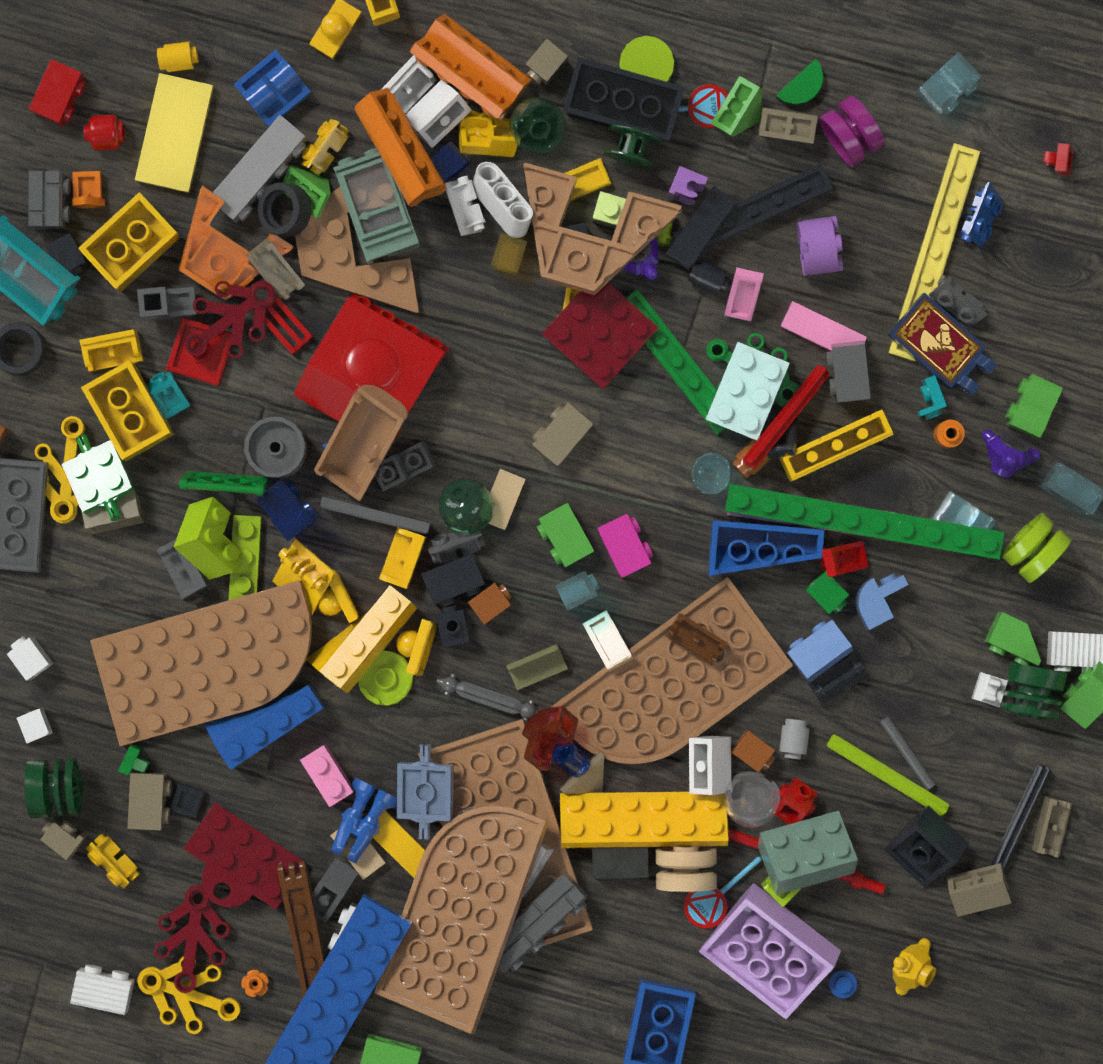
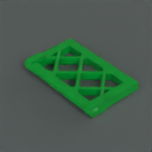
[179,471,269,496]

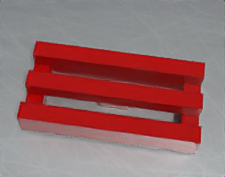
[264,295,313,355]

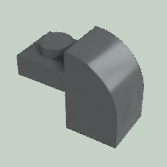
[137,287,197,320]

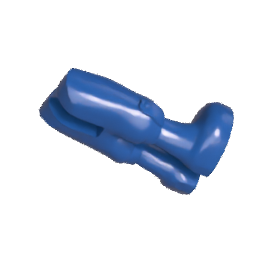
[331,777,397,863]

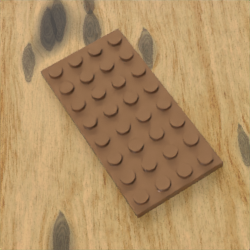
[418,719,593,946]

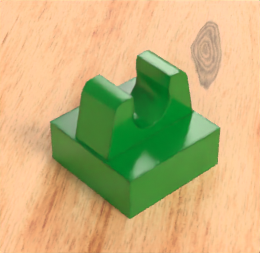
[118,743,150,775]

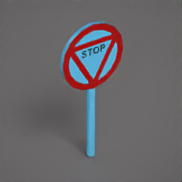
[679,84,728,128]
[683,857,762,929]

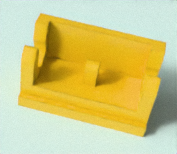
[79,329,143,372]
[379,527,426,589]

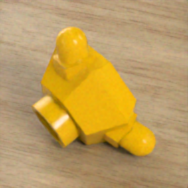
[893,938,936,996]

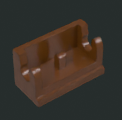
[665,613,728,666]

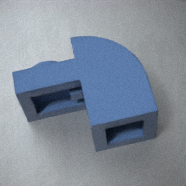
[856,573,908,630]

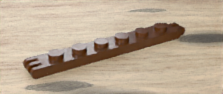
[277,861,342,1060]

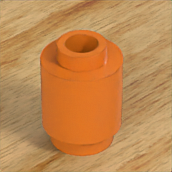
[933,420,965,449]

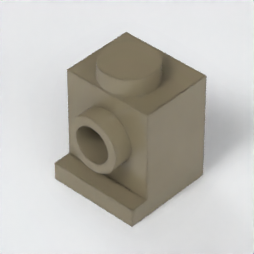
[40,818,88,860]

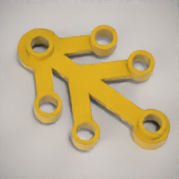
[35,416,85,523]
[138,956,241,1034]

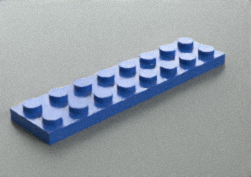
[265,894,412,1064]

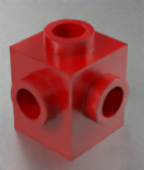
[771,777,818,825]

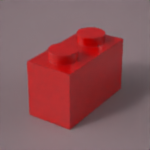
[29,59,87,127]

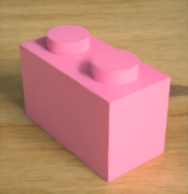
[300,744,355,807]

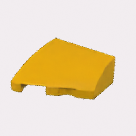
[458,100,518,157]

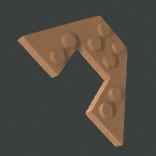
[523,162,682,295]
[295,163,419,314]

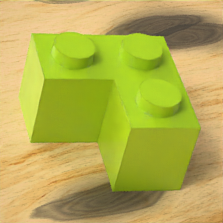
[173,497,241,580]

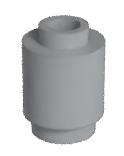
[779,719,810,759]

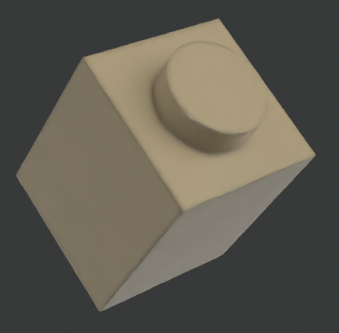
[526,39,568,86]

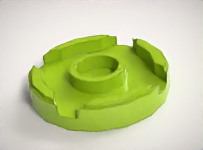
[619,36,674,82]
[358,651,413,705]

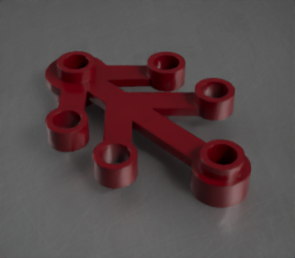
[185,281,276,358]
[154,885,230,993]

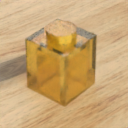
[491,233,528,276]

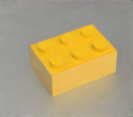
[78,192,181,292]
[81,360,174,461]

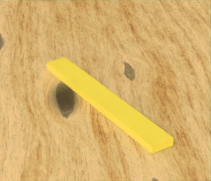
[888,143,980,362]

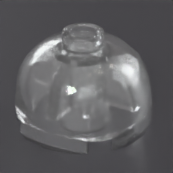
[724,771,780,828]

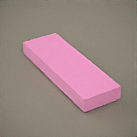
[780,301,867,351]

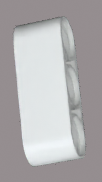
[472,162,533,238]

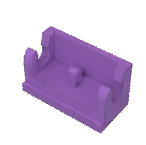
[667,166,708,205]

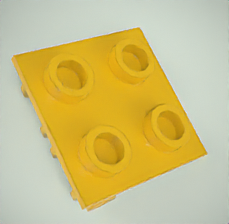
[272,539,335,615]

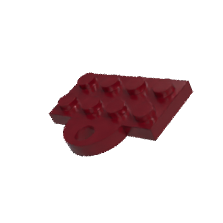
[183,802,307,910]

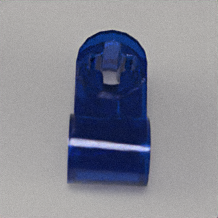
[431,141,470,183]
[541,728,590,777]

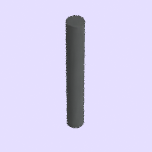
[880,716,935,790]

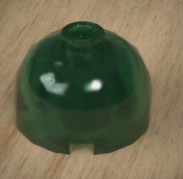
[510,97,566,154]
[438,478,495,534]

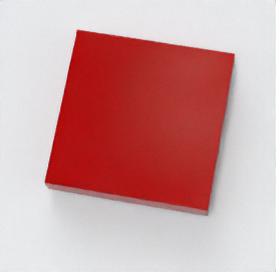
[166,317,232,386]

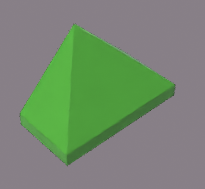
[711,76,762,137]
[282,166,330,218]

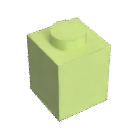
[592,191,626,229]

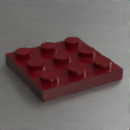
[542,283,658,389]

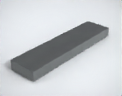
[320,497,431,534]

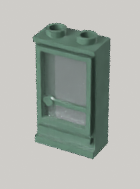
[333,148,420,265]

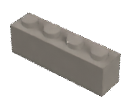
[213,115,307,223]

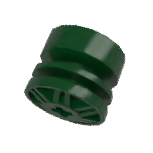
[1001,662,1068,721]
[24,758,84,819]

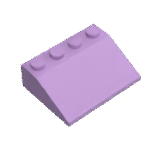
[699,883,841,1019]

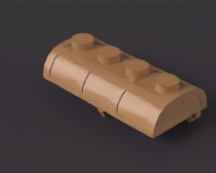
[314,385,407,501]

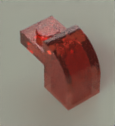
[522,706,579,771]

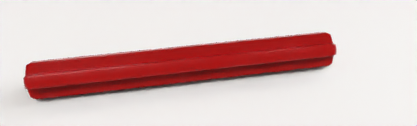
[743,365,830,469]

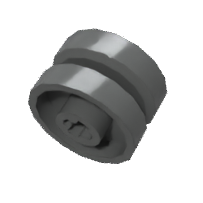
[244,417,308,479]

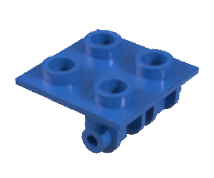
[961,182,1003,249]

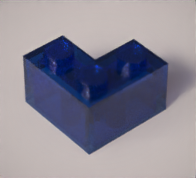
[256,479,318,543]

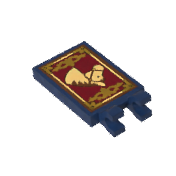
[887,293,997,395]

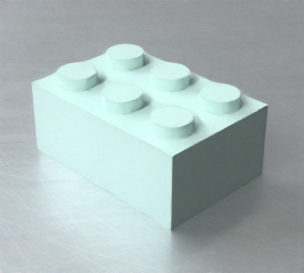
[706,342,789,440]

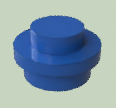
[829,970,857,998]

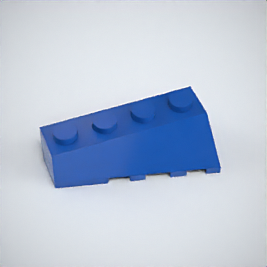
[708,520,824,576]
[204,684,326,770]

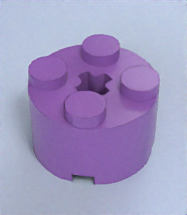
[797,216,843,275]

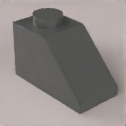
[312,858,358,923]

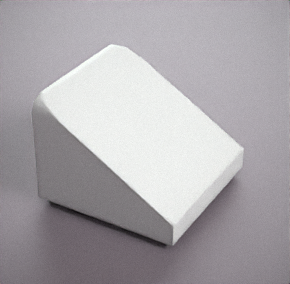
[17,708,53,743]

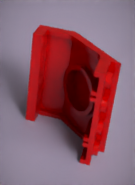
[293,293,449,449]

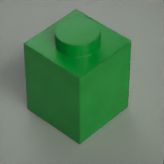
[804,571,849,614]

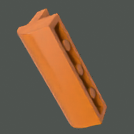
[410,14,532,120]
[354,88,447,207]

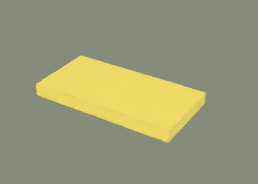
[135,73,214,193]

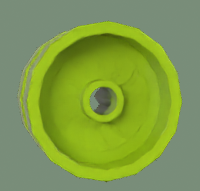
[1001,513,1072,583]

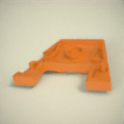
[179,186,293,300]

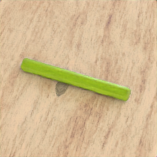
[827,734,949,816]

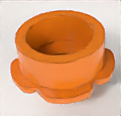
[241,970,269,997]

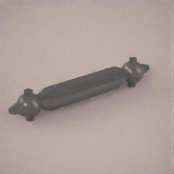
[436,674,542,723]

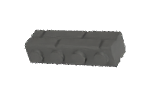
[498,871,588,973]

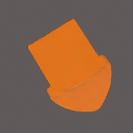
[72,171,105,208]

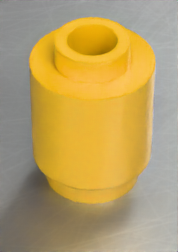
[157,41,199,72]

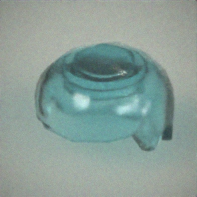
[692,452,733,495]

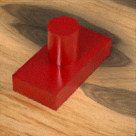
[820,541,869,577]

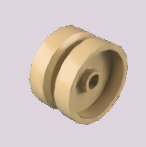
[656,846,717,892]

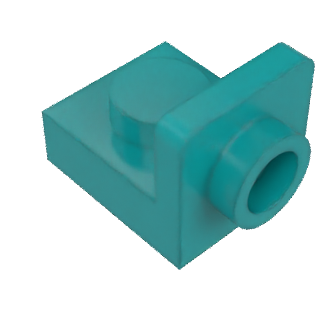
[147,371,190,420]
[916,375,947,420]

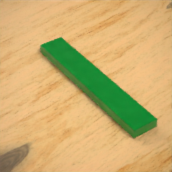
[625,289,726,435]

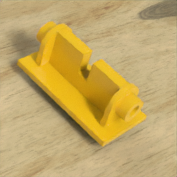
[300,119,349,176]
[86,834,140,889]

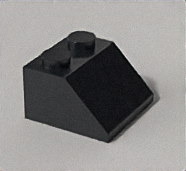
[884,805,969,887]

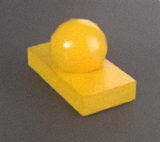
[309,0,362,60]
[317,569,360,623]
[396,619,438,676]

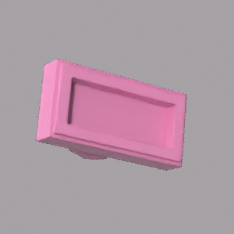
[725,268,763,321]

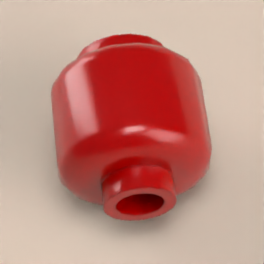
[84,115,125,151]

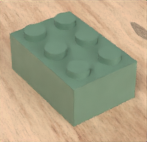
[758,811,858,895]

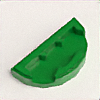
[775,59,823,105]

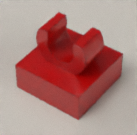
[1043,143,1074,176]

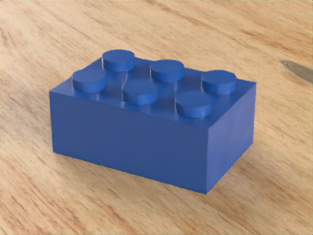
[623,977,696,1064]

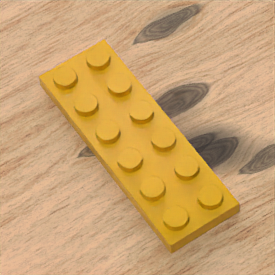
[560,792,728,848]

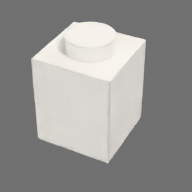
[7,636,54,681]

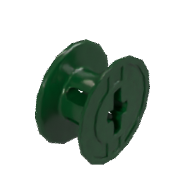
[602,125,662,169]

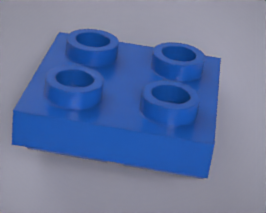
[233,50,312,127]

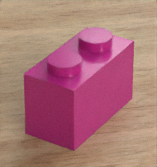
[597,514,653,578]

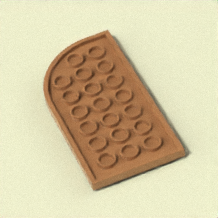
[550,577,793,764]
[90,580,312,746]
[374,806,549,1034]

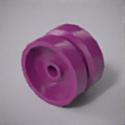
[818,95,885,167]

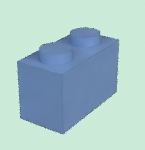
[787,620,853,683]

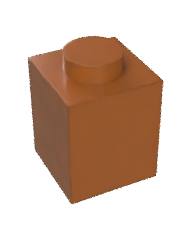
[468,583,512,625]
[731,729,775,773]

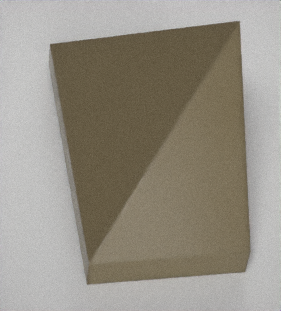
[560,751,604,794]

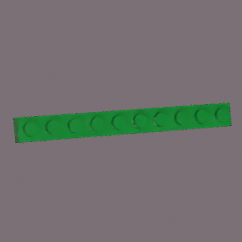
[725,484,1005,560]

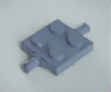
[397,744,454,839]

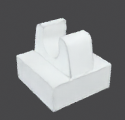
[972,672,1008,707]

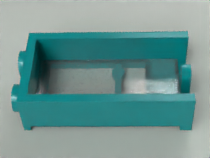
[0,215,80,326]

